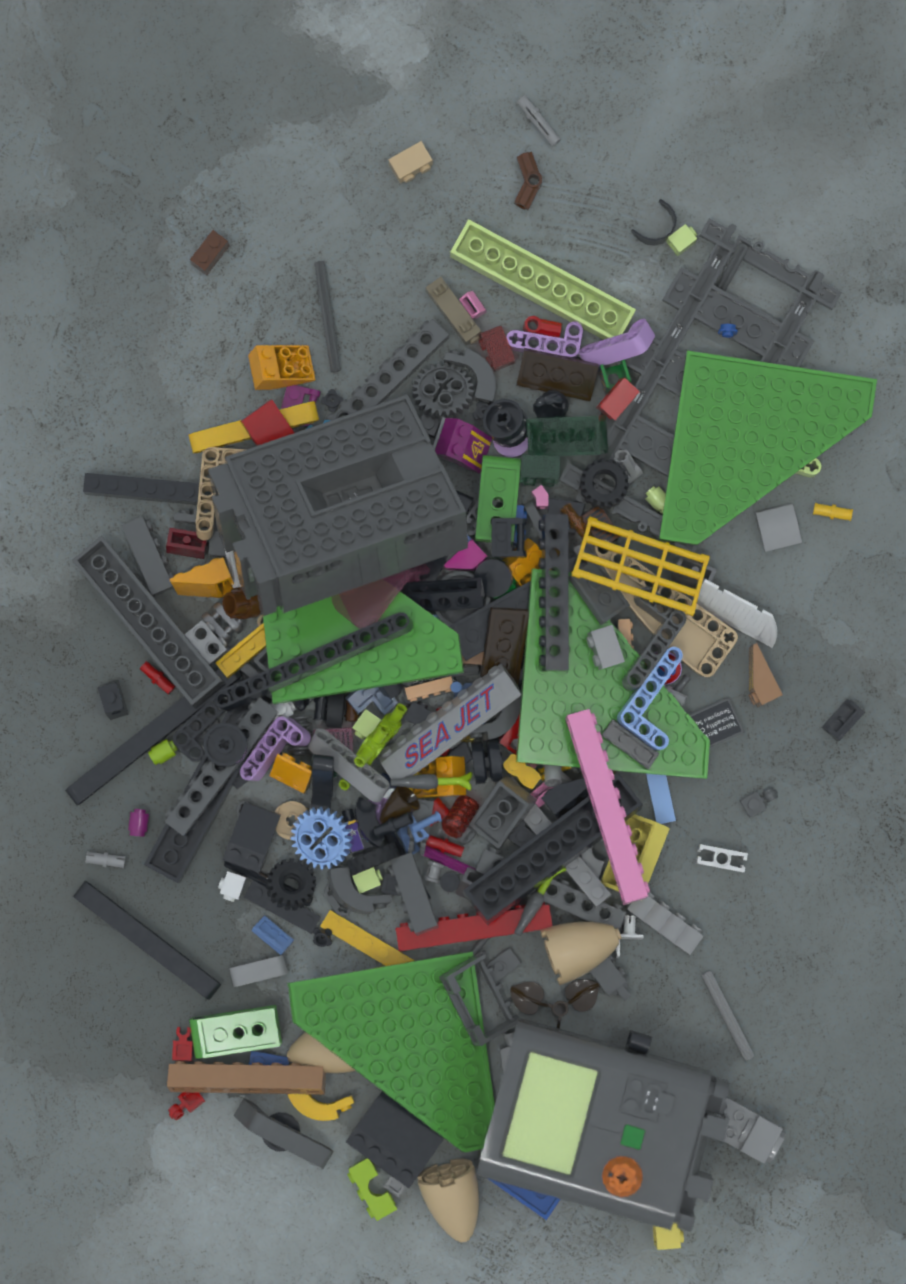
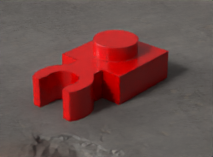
[172,1027,193,1061]

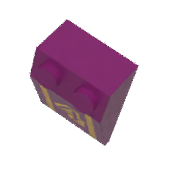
[435,418,492,474]

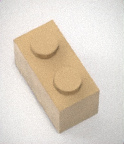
[388,141,433,183]

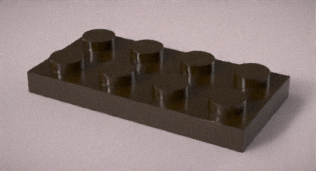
[516,348,599,402]
[480,607,530,685]

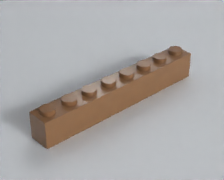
[167,1061,326,1095]

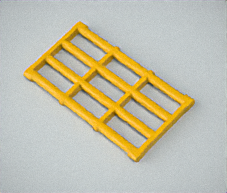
[571,516,710,616]

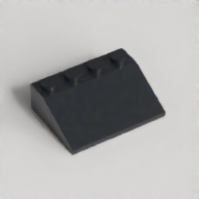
[346,1091,444,1188]

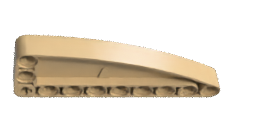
[593,540,738,677]

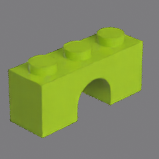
[347,1158,398,1221]

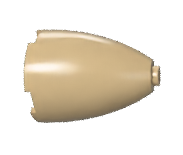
[540,922,622,986]
[287,1032,356,1073]
[418,1159,479,1243]

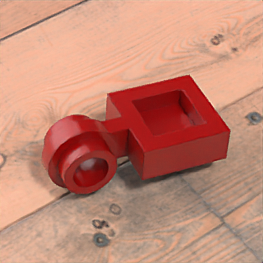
[168,1092,205,1120]

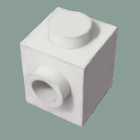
[270,702,296,719]
[218,871,247,902]

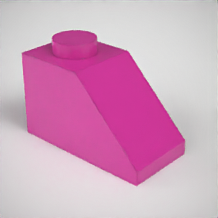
[444,540,487,571]

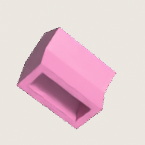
[459,291,486,319]
[531,485,548,509]
[530,782,554,808]

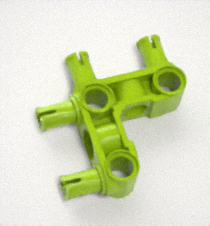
[339,703,407,790]

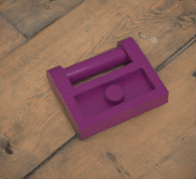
[281,385,321,428]

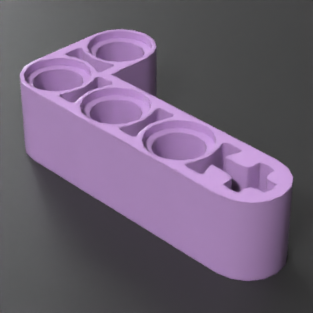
[578,319,655,366]
[506,322,583,359]
[240,717,311,781]

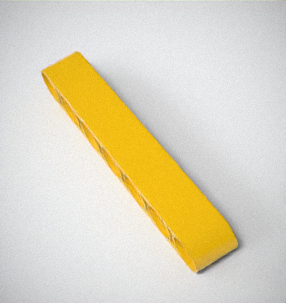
[188,401,319,454]

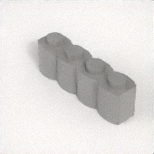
[627,893,703,955]

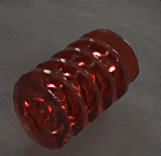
[442,796,479,838]

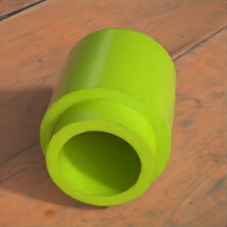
[148,739,178,765]

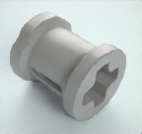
[422,860,444,884]

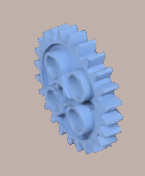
[290,807,353,870]

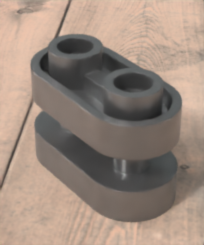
[201,602,244,644]

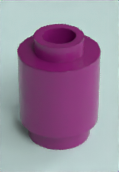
[128,809,149,837]

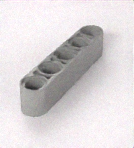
[308,729,389,802]

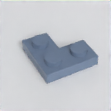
[345,687,398,715]

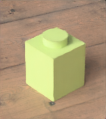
[666,224,697,256]
[352,709,381,740]
[352,867,383,894]

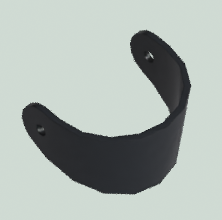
[631,199,677,246]

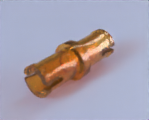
[560,503,592,540]

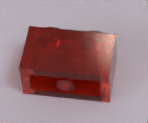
[478,325,516,372]

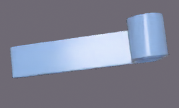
[617,647,683,750]

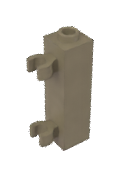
[426,277,481,345]

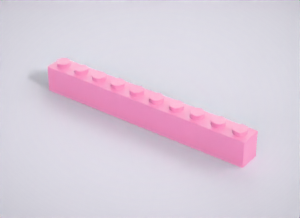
[565,709,650,905]

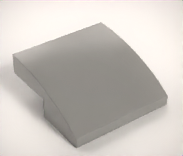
[755,503,802,552]

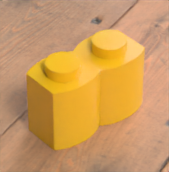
[503,754,541,789]

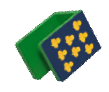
[598,359,631,394]

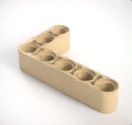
[196,447,244,540]

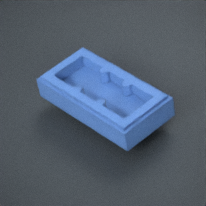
[251,915,294,955]

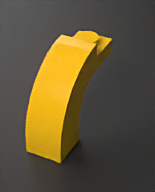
[287,1094,355,1121]

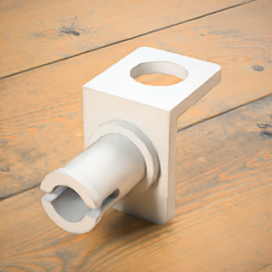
[616,915,644,958]

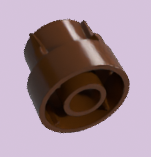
[222,587,261,619]

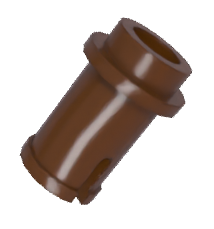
[344,700,359,722]

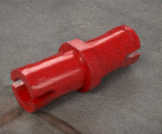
[140,661,176,695]
[426,835,464,857]

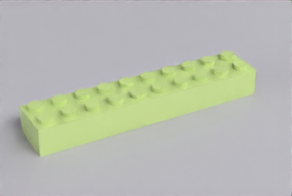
[450,219,636,340]

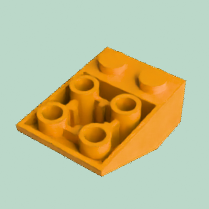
[248,345,315,390]
[502,538,551,587]
[170,557,237,598]
[270,752,312,794]
[413,756,466,798]

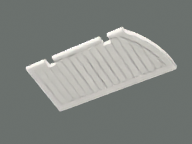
[697,579,777,648]

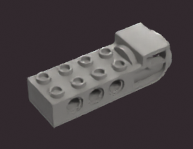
[719,1098,786,1164]

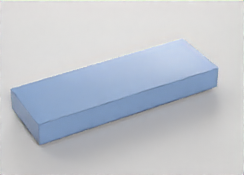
[646,774,676,824]

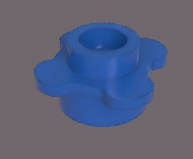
[718,324,738,338]

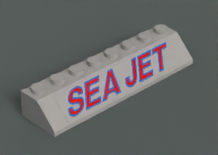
[378,664,522,787]

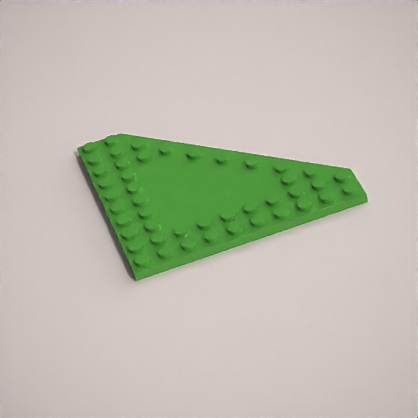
[659,350,877,545]
[516,569,710,779]
[263,579,464,704]
[288,951,495,1153]

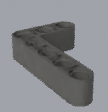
[622,587,686,691]
[234,1098,334,1169]

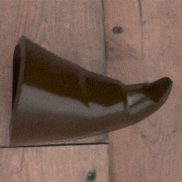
[380,786,420,824]

